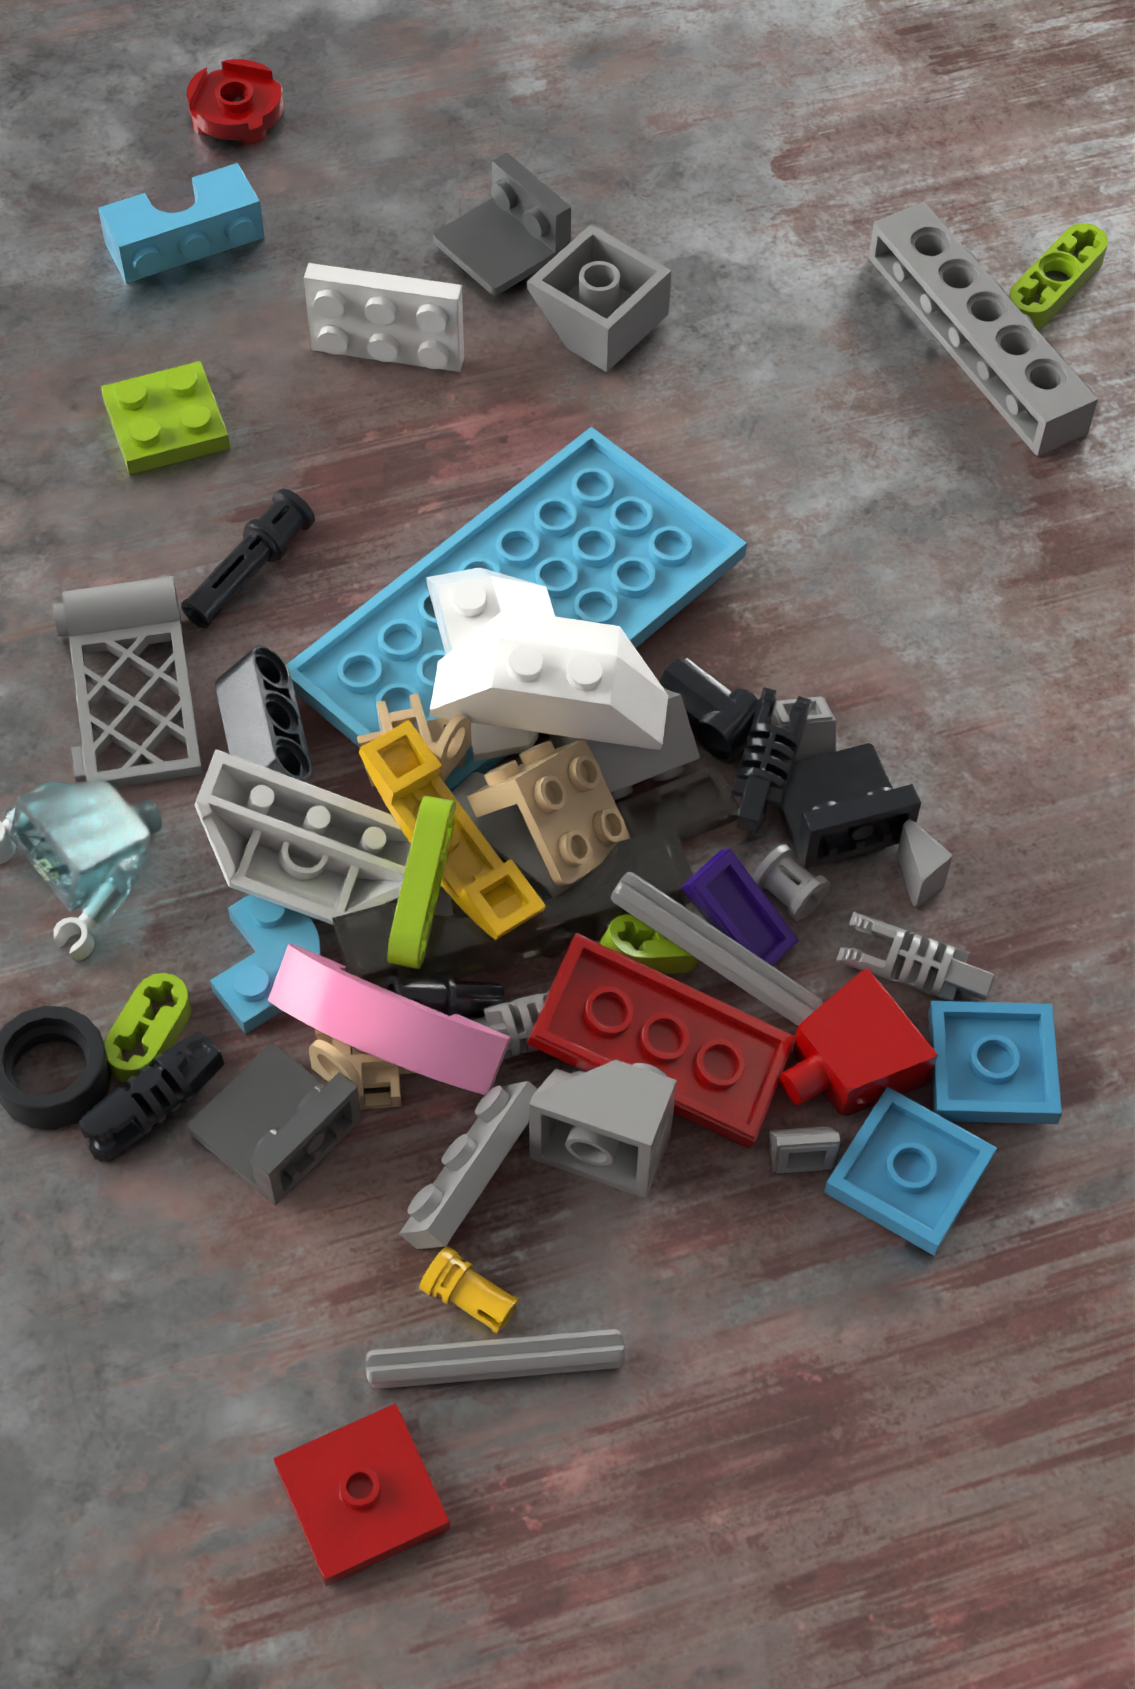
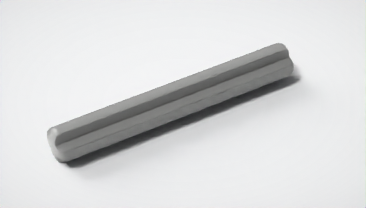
[611,872,823,1026]
[366,1329,625,1389]

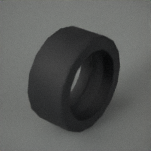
[0,1005,111,1129]

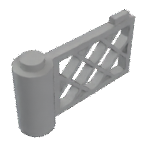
[53,576,203,791]

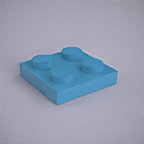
[928,1001,1062,1124]
[824,1087,997,1256]

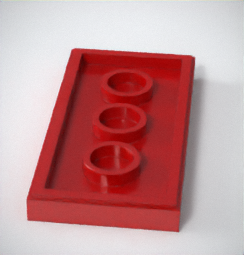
[526,933,795,1148]

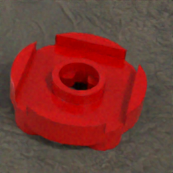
[186,59,284,144]

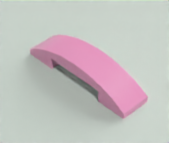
[268,944,511,1095]

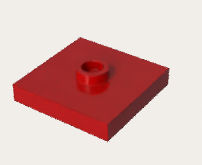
[273,1403,450,1586]

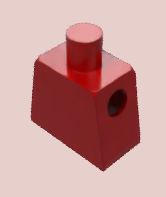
[779,968,938,1116]

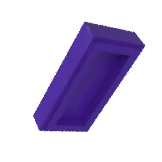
[681,848,800,966]

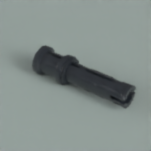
[181,488,315,628]

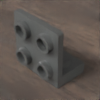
[433,152,571,295]
[188,1044,362,1206]

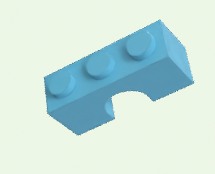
[98,163,265,283]

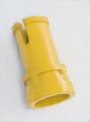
[419,1246,520,1334]

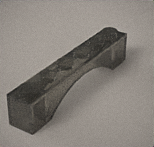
[332,827,695,993]

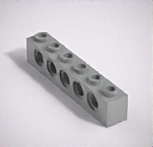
[868,202,1098,457]

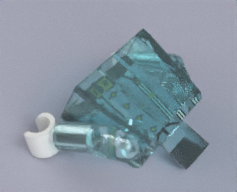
[0,780,162,961]

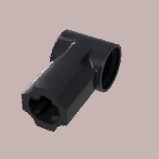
[659,658,771,762]

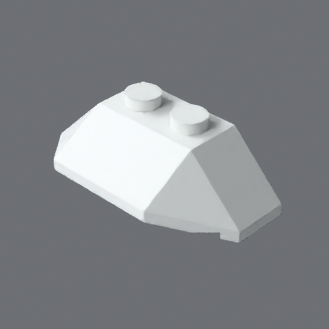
[427,568,555,762]
[429,609,668,751]
[195,749,411,928]

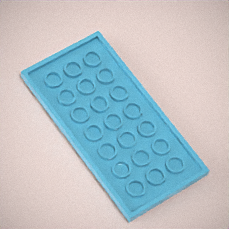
[286,427,747,792]

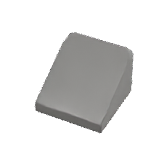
[771,696,836,762]
[897,819,952,909]
[768,1127,840,1174]

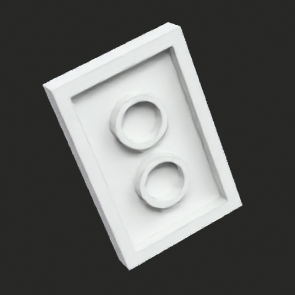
[304,263,464,372]

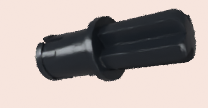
[385,973,505,1018]

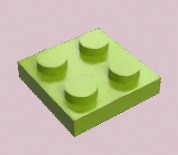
[100,361,231,475]

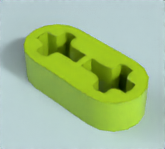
[599,914,700,974]
[104,973,192,1082]

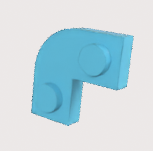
[210,894,321,1034]

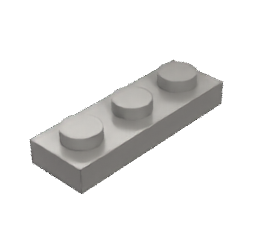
[399,1081,537,1249]

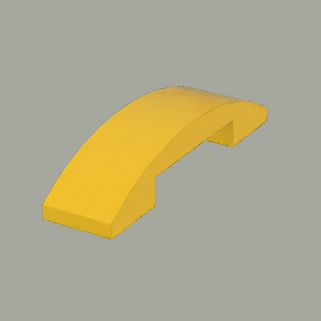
[359,720,546,940]

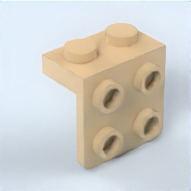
[467,739,630,887]

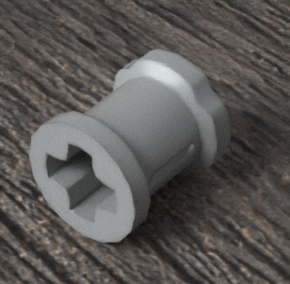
[752,844,831,922]

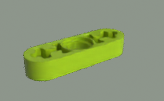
[1008,223,1108,329]
[387,795,456,969]

